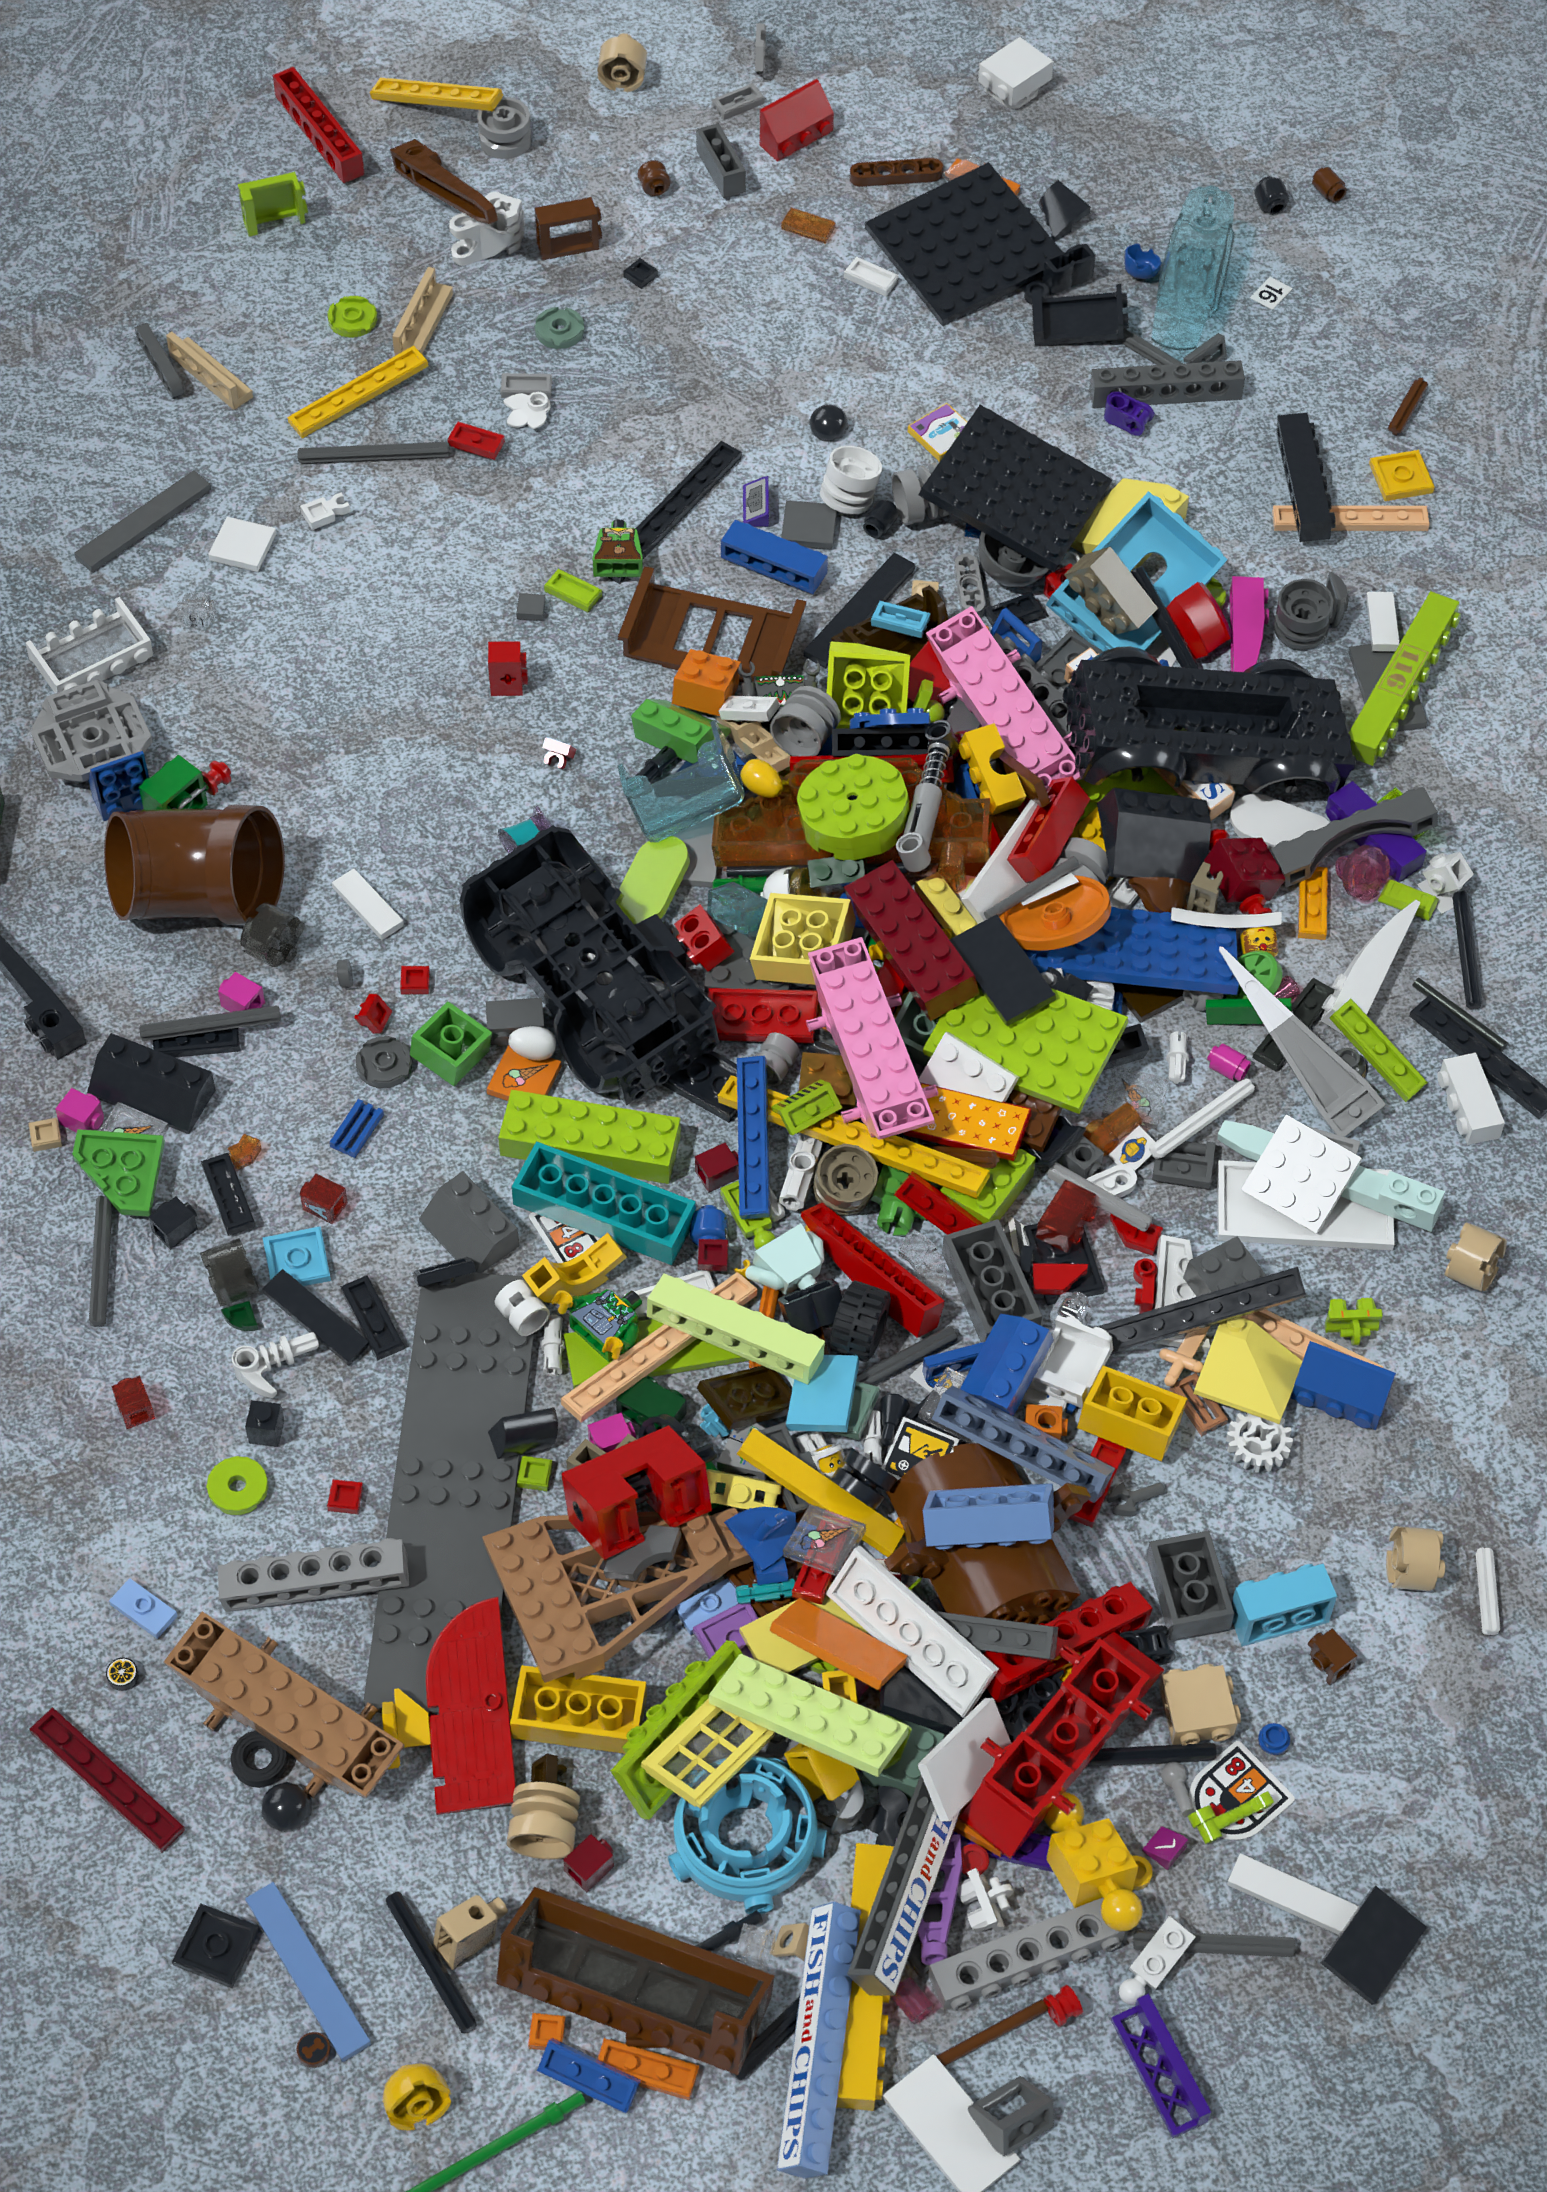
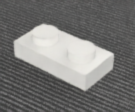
[719,696,780,722]

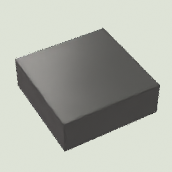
[516,593,546,621]

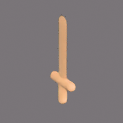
[1159,1326,1210,1387]

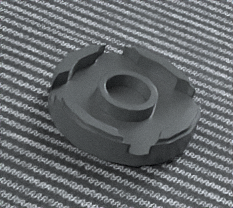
[356,1036,412,1088]

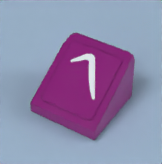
[1142,1826,1189,1871]

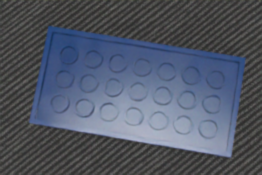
[1023,906,1239,995]

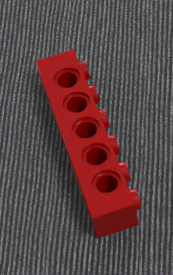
[272,66,365,184]
[983,1581,1153,1703]

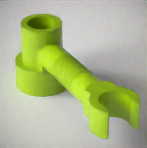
[1188,1791,1274,1845]

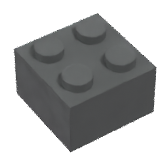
[1183,1236,1266,1297]

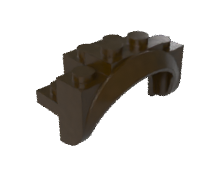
[831,585,949,662]

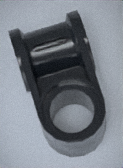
[1119,1625,1175,1665]

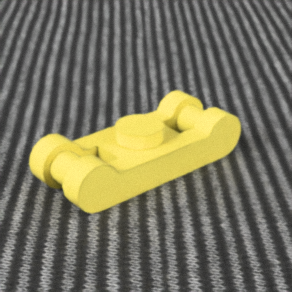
[706,1469,782,1509]

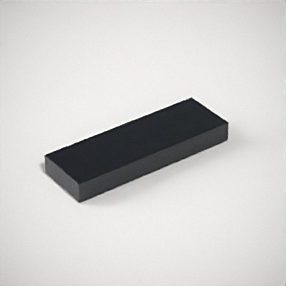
[153,1028,240,1058]
[340,1275,404,1361]

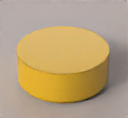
[1132,1855,1153,1890]

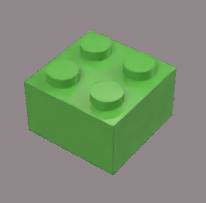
[410,1001,492,1086]

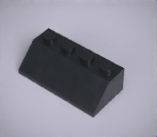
[87,1033,216,1134]

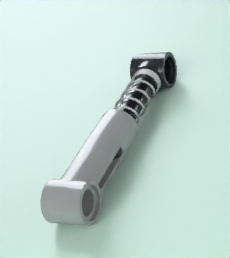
[896,720,959,872]

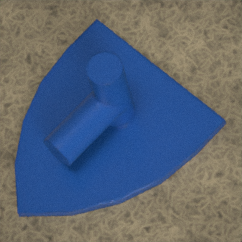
[724,1507,796,1572]

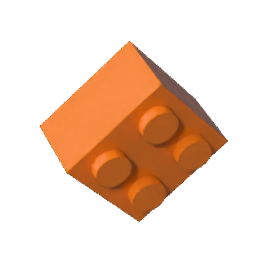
[672,649,741,716]

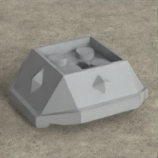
[31,679,153,784]

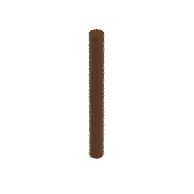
[936,1999,1048,2067]

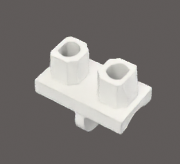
[958,1868,1014,1932]

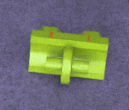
[1324,1298,1383,1346]

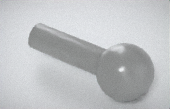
[1161,1762,1194,1817]

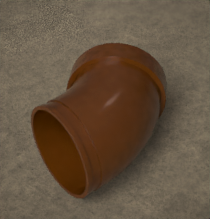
[104,804,285,926]

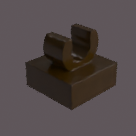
[531,1753,567,1787]

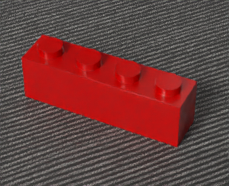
[1007,776,1090,882]

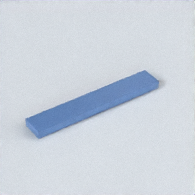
[245,1882,371,2063]

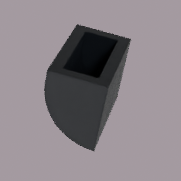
[488,1407,558,1459]

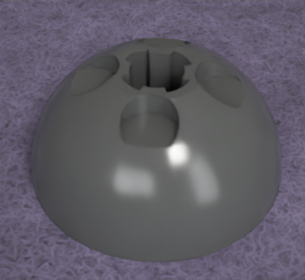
[978,532,1049,587]

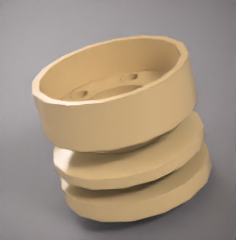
[507,1782,580,1859]

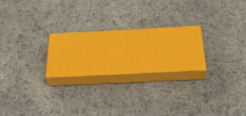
[1298,867,1328,940]

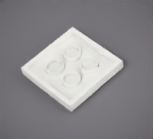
[1242,1115,1363,1234]

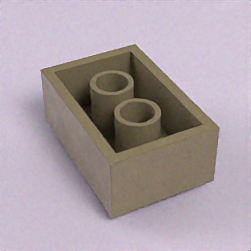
[1064,546,1158,635]

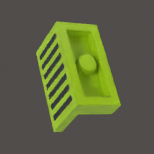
[771,1079,842,1136]

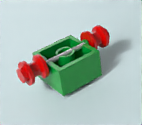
[139,754,231,810]

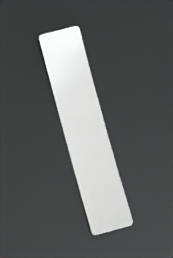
[1171,908,1282,928]

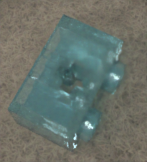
[707,882,768,935]

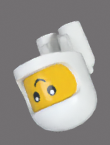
[796,1431,848,1482]

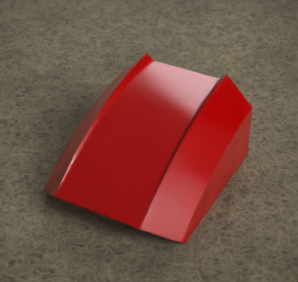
[1166,582,1231,659]

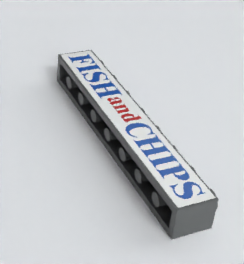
[847,1748,961,1996]

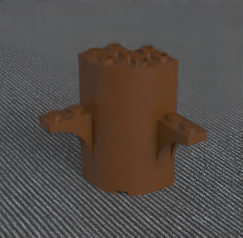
[884,1443,1091,1625]

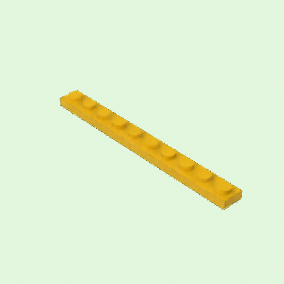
[718,1075,990,1198]

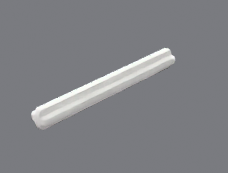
[1149,1079,1255,1159]

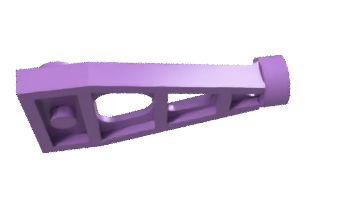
[896,1835,962,1965]

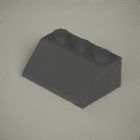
[419,1171,519,1273]

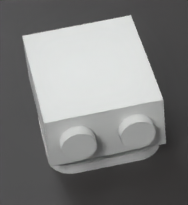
[978,37,1053,109]

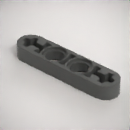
[134,323,184,398]

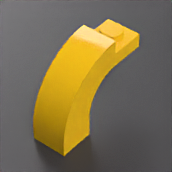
[522,1233,627,1303]

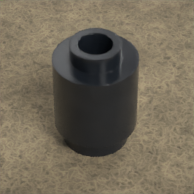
[863,500,899,538]

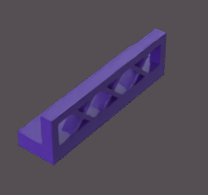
[1111,1993,1211,2139]

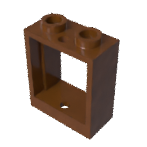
[534,197,602,261]

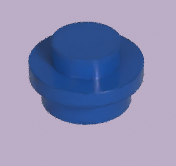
[1258,1723,1290,1755]

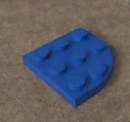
[849,708,932,728]

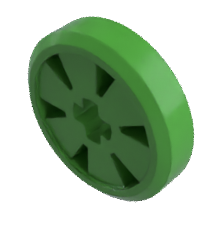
[1224,950,1282,999]

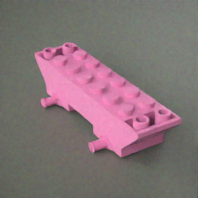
[926,606,1080,790]
[806,937,938,1140]

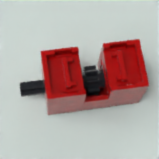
[561,1425,717,1560]

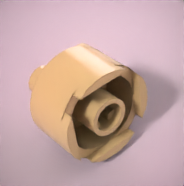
[597,33,647,92]
[1445,1222,1507,1292]
[1386,1526,1445,1591]

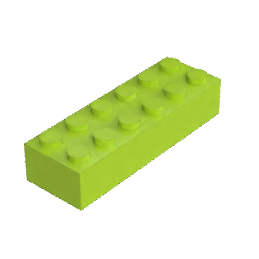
[498,1090,681,1184]

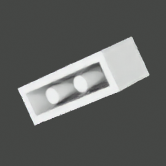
[1437,1053,1505,1145]

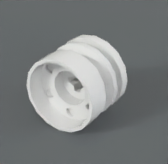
[820,446,882,514]

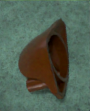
[1128,877,1192,913]

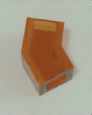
[227,1134,262,1171]

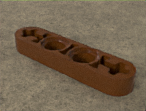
[849,158,943,187]

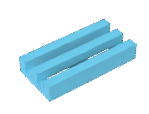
[871,601,930,638]

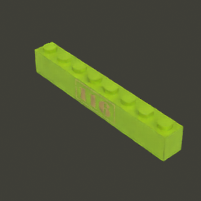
[1349,591,1461,766]

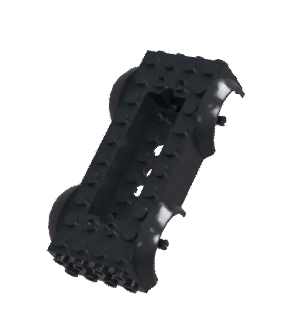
[1063,646,1356,801]
[460,825,720,1106]

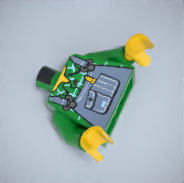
[551,1289,642,1362]

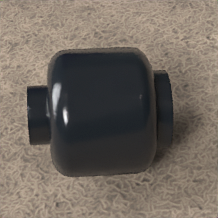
[1254,176,1289,215]

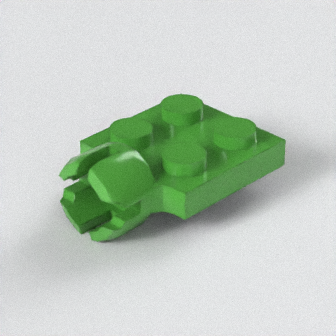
[871,1164,938,1236]

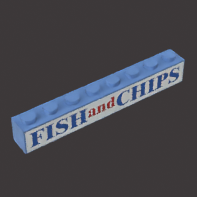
[777,1901,861,2179]

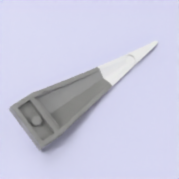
[1219,947,1386,1137]

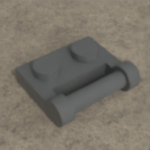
[1152,1134,1216,1189]

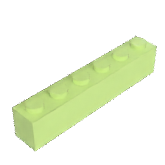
[647,1274,825,1385]

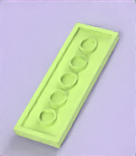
[709,1654,909,1777]

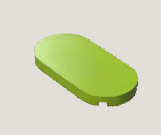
[619,835,690,925]

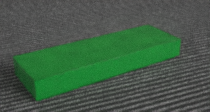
[1206,998,1292,1025]

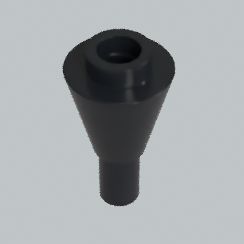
[880,1394,910,1446]

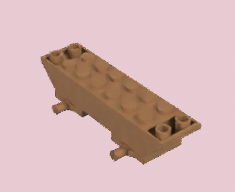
[164,1611,404,1799]

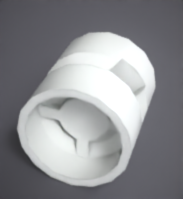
[495,1280,550,1336]

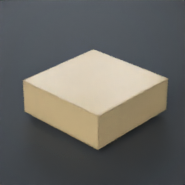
[29,1118,62,1152]

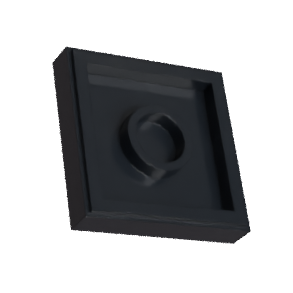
[172,1903,260,1988]

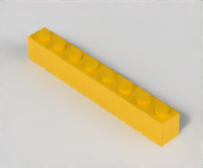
[836,1843,894,2111]

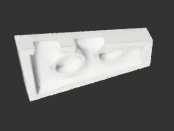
[918,1032,1020,1102]

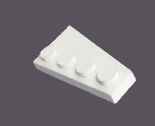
[1153,1235,1210,1353]

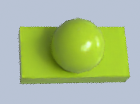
[912,679,945,723]

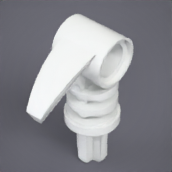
[232,1332,319,1398]

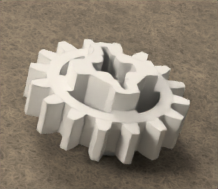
[1226,1413,1293,1472]

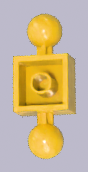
[1044,1792,1143,1932]

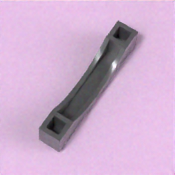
[1271,787,1438,888]

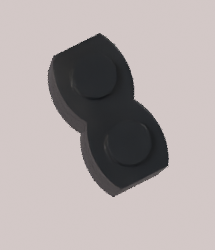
[1042,244,1096,293]
[778,1278,842,1334]

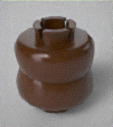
[637,160,671,196]

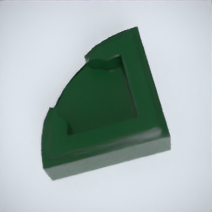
[221,1301,258,1331]

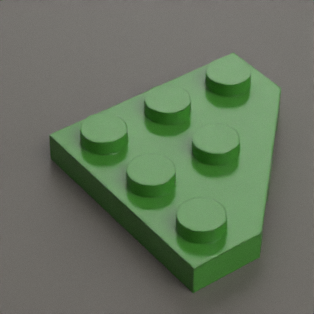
[72,1129,165,1217]

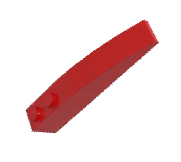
[801,1203,945,1338]

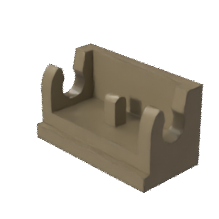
[1187,862,1223,914]

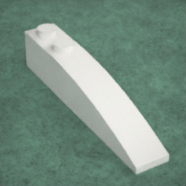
[1320,900,1421,1036]

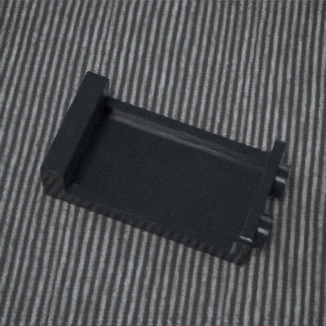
[1031,284,1129,346]

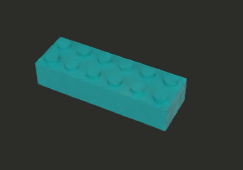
[511,1141,696,1265]

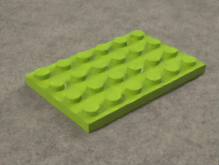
[923,987,1128,1114]

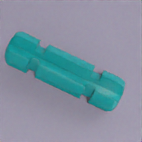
[735,1579,795,1605]

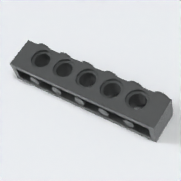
[1089,360,1245,409]
[993,633,1076,754]

